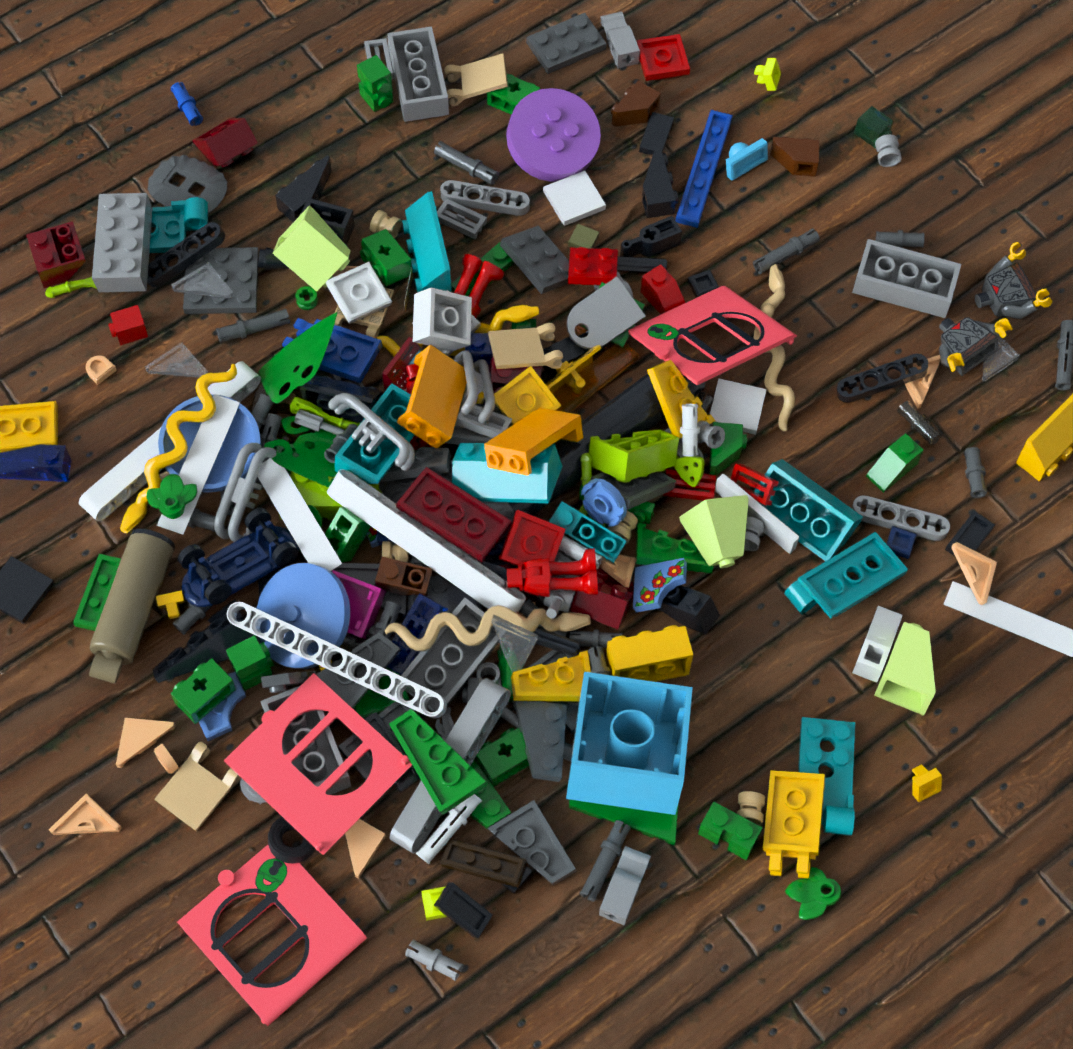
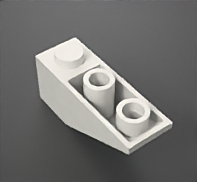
[852,606,902,683]

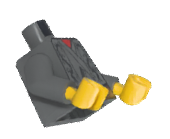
[975,242,1052,319]
[939,317,1013,376]

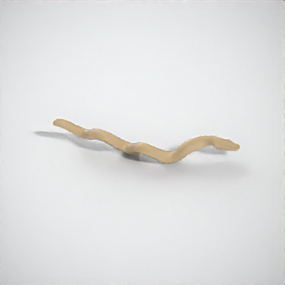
[754,264,795,431]
[385,605,591,652]

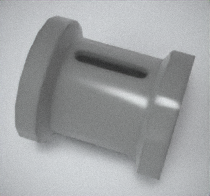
[697,420,725,449]

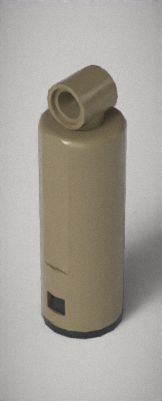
[89,529,175,684]

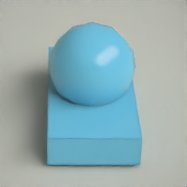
[726,138,768,181]

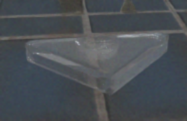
[171,262,234,299]
[982,335,1020,382]
[145,342,208,378]
[491,614,538,673]

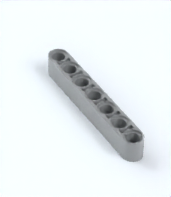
[390,678,511,853]

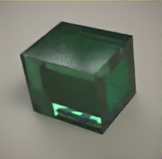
[854,106,893,149]

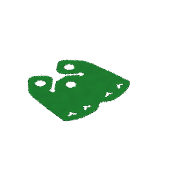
[264,416,337,487]

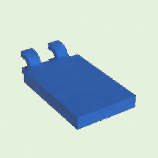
[282,318,383,384]

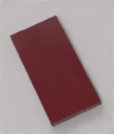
[396,467,512,562]

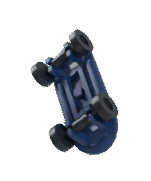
[178,508,300,607]

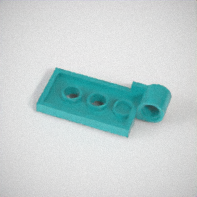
[149,197,208,253]

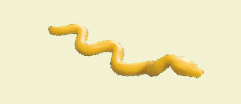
[375,305,539,357]
[120,364,237,534]

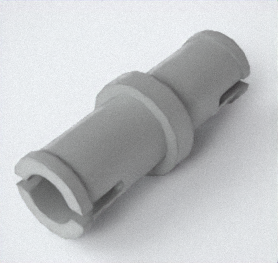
[405,939,463,981]

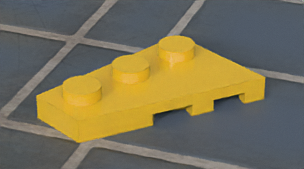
[647,360,715,439]
[511,650,591,701]

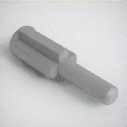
[294,409,345,435]

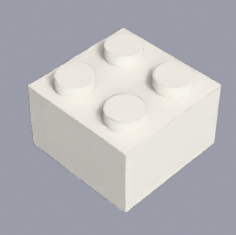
[413,288,472,351]

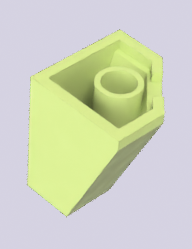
[679,495,749,568]

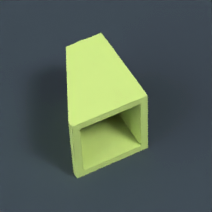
[273,205,350,291]
[874,622,936,715]

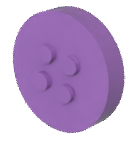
[506,88,601,182]

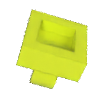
[754,58,781,91]
[421,886,447,921]

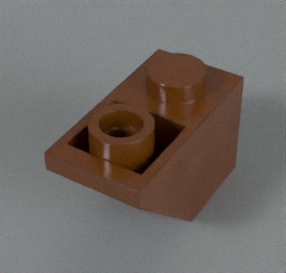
[611,81,661,127]
[770,137,819,177]
[375,556,433,595]

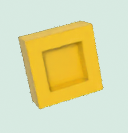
[156,590,186,619]
[912,764,942,803]

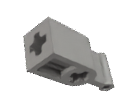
[600,12,640,69]
[599,846,651,926]

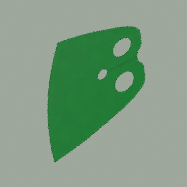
[258,312,338,403]

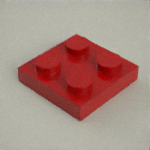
[636,34,690,81]
[568,247,618,285]
[499,510,566,569]

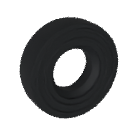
[268,817,316,864]

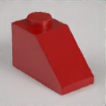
[640,264,686,314]

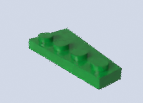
[389,709,489,815]
[569,800,678,846]

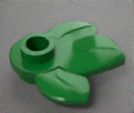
[146,474,197,519]
[785,867,841,920]

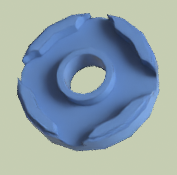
[581,478,627,527]

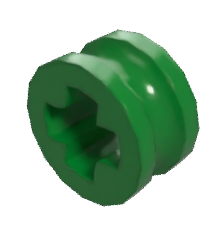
[295,286,318,310]

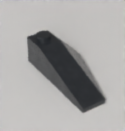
[152,599,260,683]

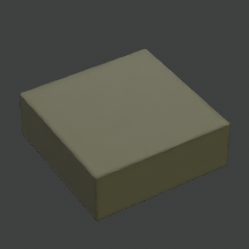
[568,224,599,248]

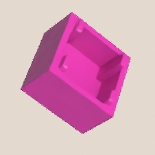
[332,570,386,639]

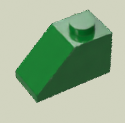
[709,422,747,476]
[866,433,924,493]

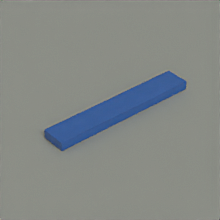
[675,110,733,228]

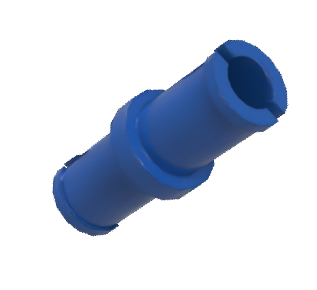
[171,82,203,126]

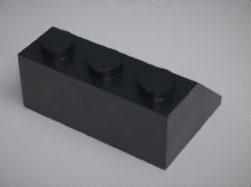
[300,375,383,423]

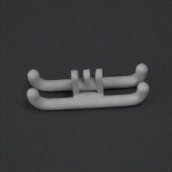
[453,350,495,424]
[328,393,415,471]
[214,442,276,542]

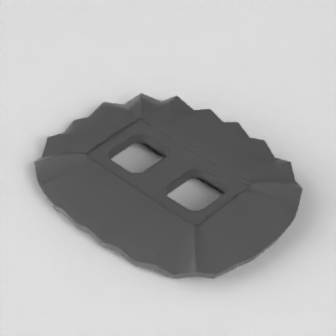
[147,155,227,214]

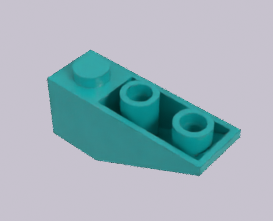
[549,501,627,563]

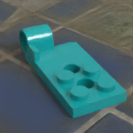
[784,532,908,619]
[798,717,855,836]

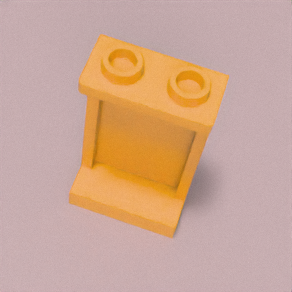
[397,344,467,448]
[484,408,583,475]

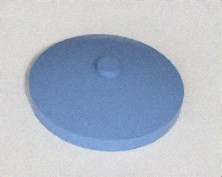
[158,395,261,492]
[256,563,350,669]

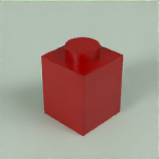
[108,305,148,345]

